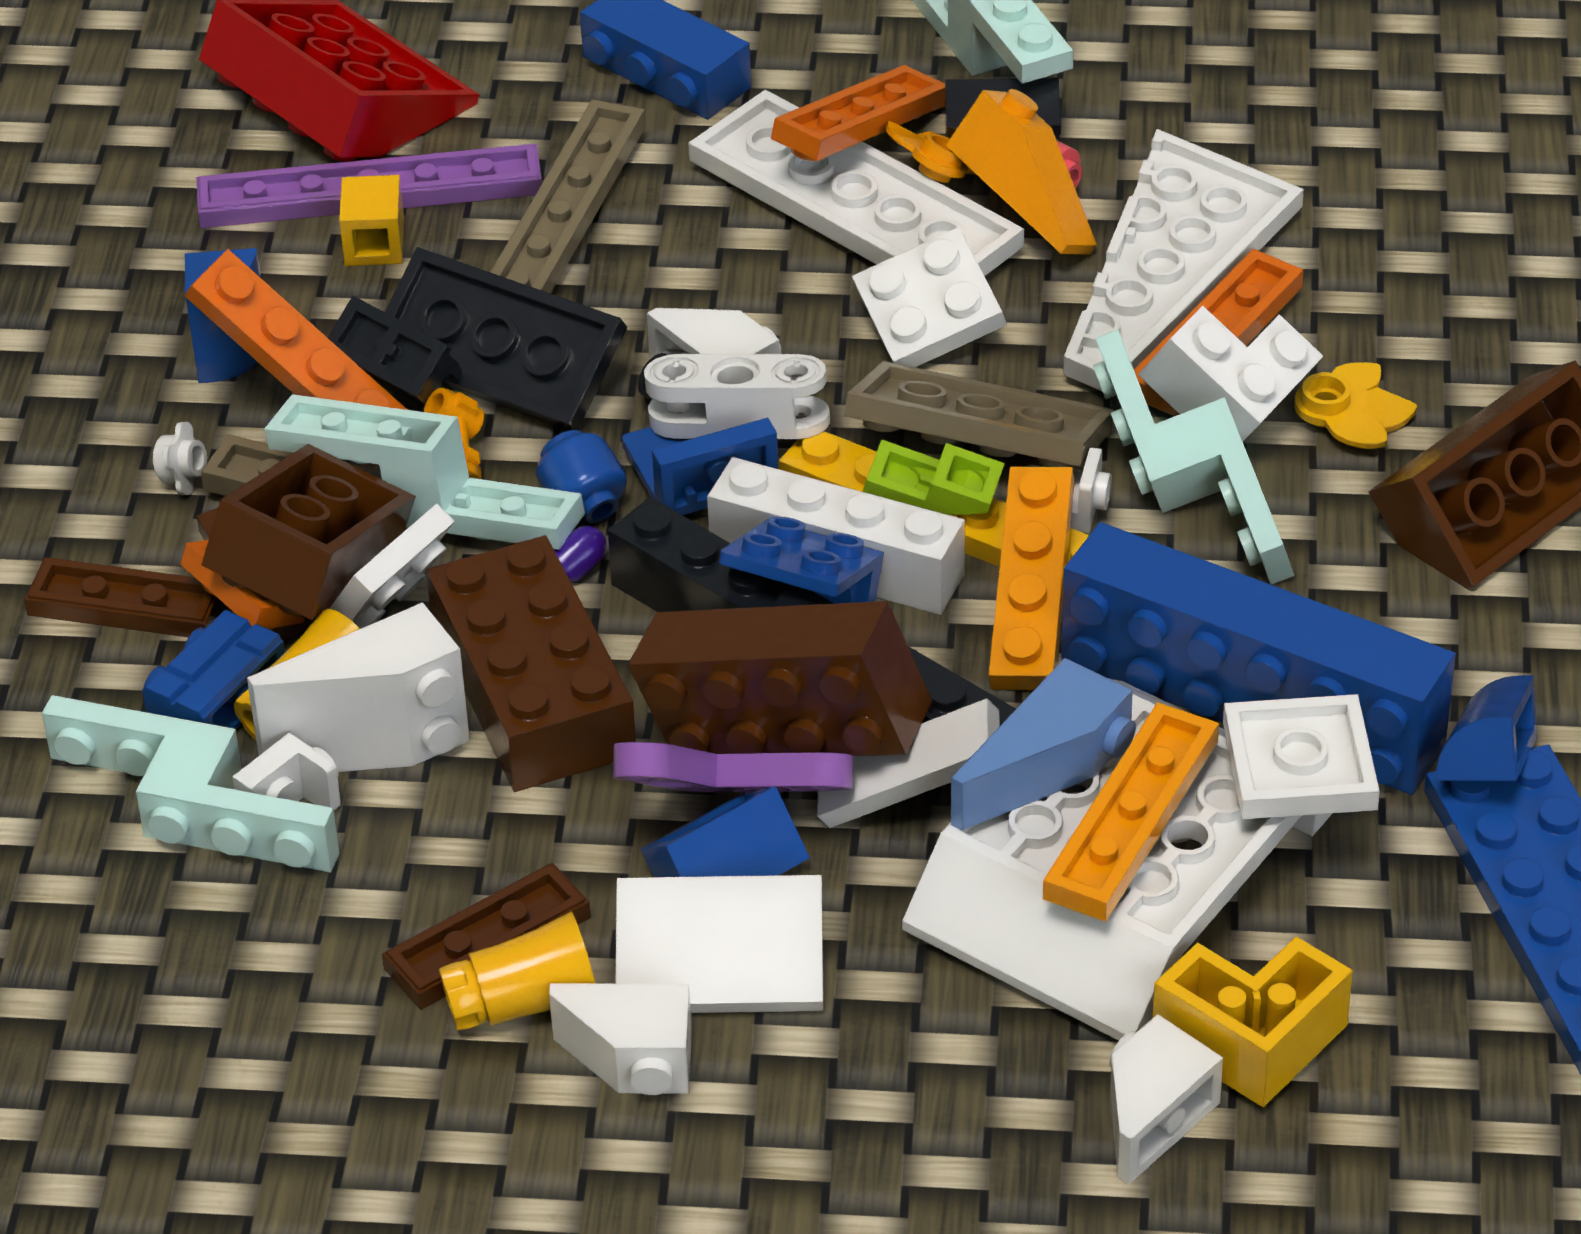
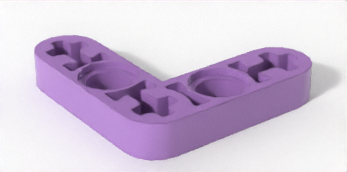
[613,742,854,793]

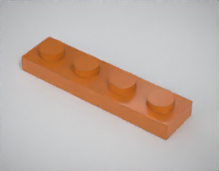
[771,65,945,161]
[184,249,407,410]
[1134,249,1304,416]

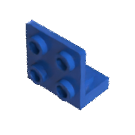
[622,417,778,515]
[719,516,884,604]

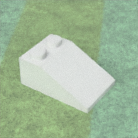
[247,602,470,772]

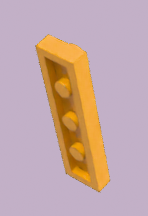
[989,467,1074,690]
[1043,702,1219,922]

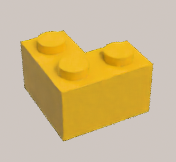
[1153,936,1353,1107]

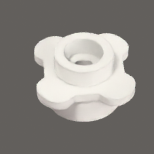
[153,422,207,495]

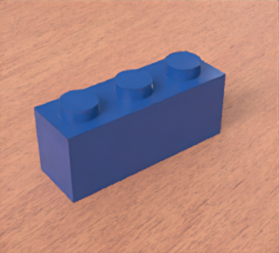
[580,0,751,120]

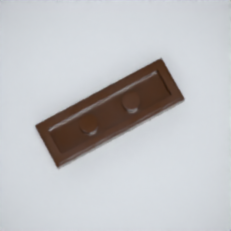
[24,557,223,637]
[382,863,591,1010]

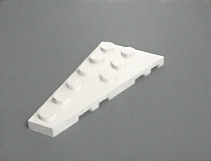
[1063,129,1304,397]

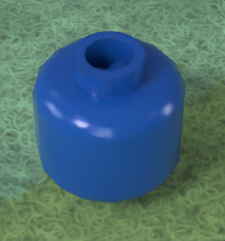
[535,430,627,523]

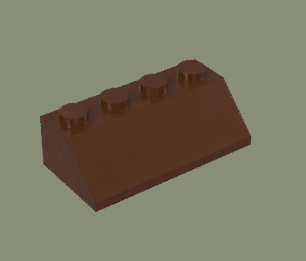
[1368,360,1581,589]

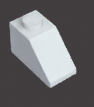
[647,308,781,359]
[549,983,692,1095]
[1109,1014,1223,1185]

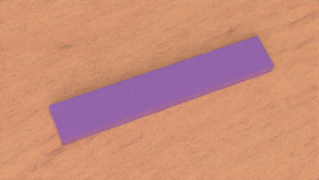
[196,144,542,228]

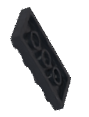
[385,247,628,431]

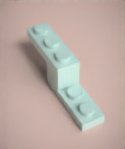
[912,0,1073,84]
[1093,329,1294,585]
[264,394,585,550]
[42,695,340,873]

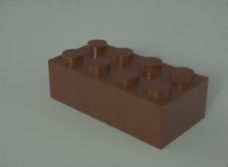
[426,535,636,792]
[628,601,932,756]

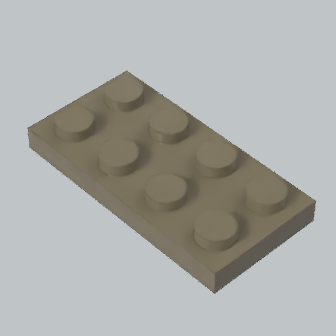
[844,361,1114,468]

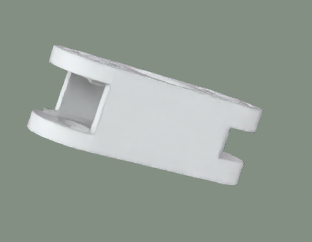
[644,354,830,439]

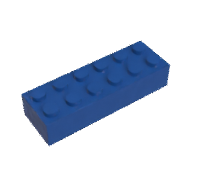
[1061,522,1456,795]

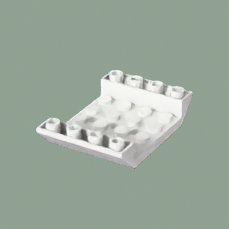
[902,678,1332,1040]

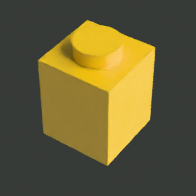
[339,175,404,266]

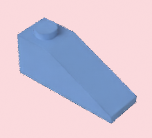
[951,658,1136,831]

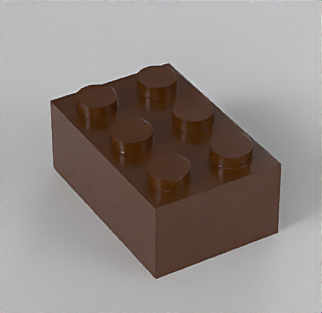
[201,444,416,620]

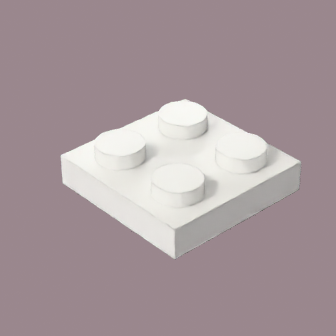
[852,227,1007,367]
[329,503,455,629]
[1223,694,1380,819]

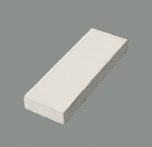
[817,698,1000,828]

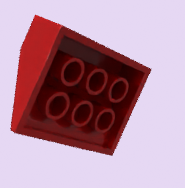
[199,0,480,162]

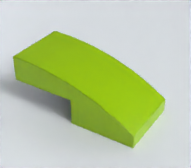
[862,439,1005,515]

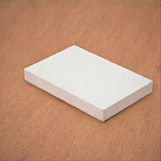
[616,875,823,1013]

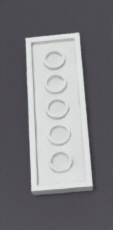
[688,89,1024,276]

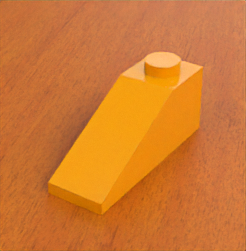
[946,89,1097,255]

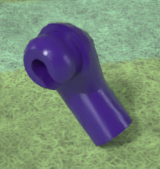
[554,526,607,582]

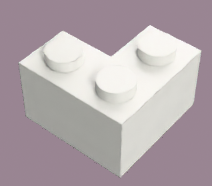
[1138,306,1323,442]

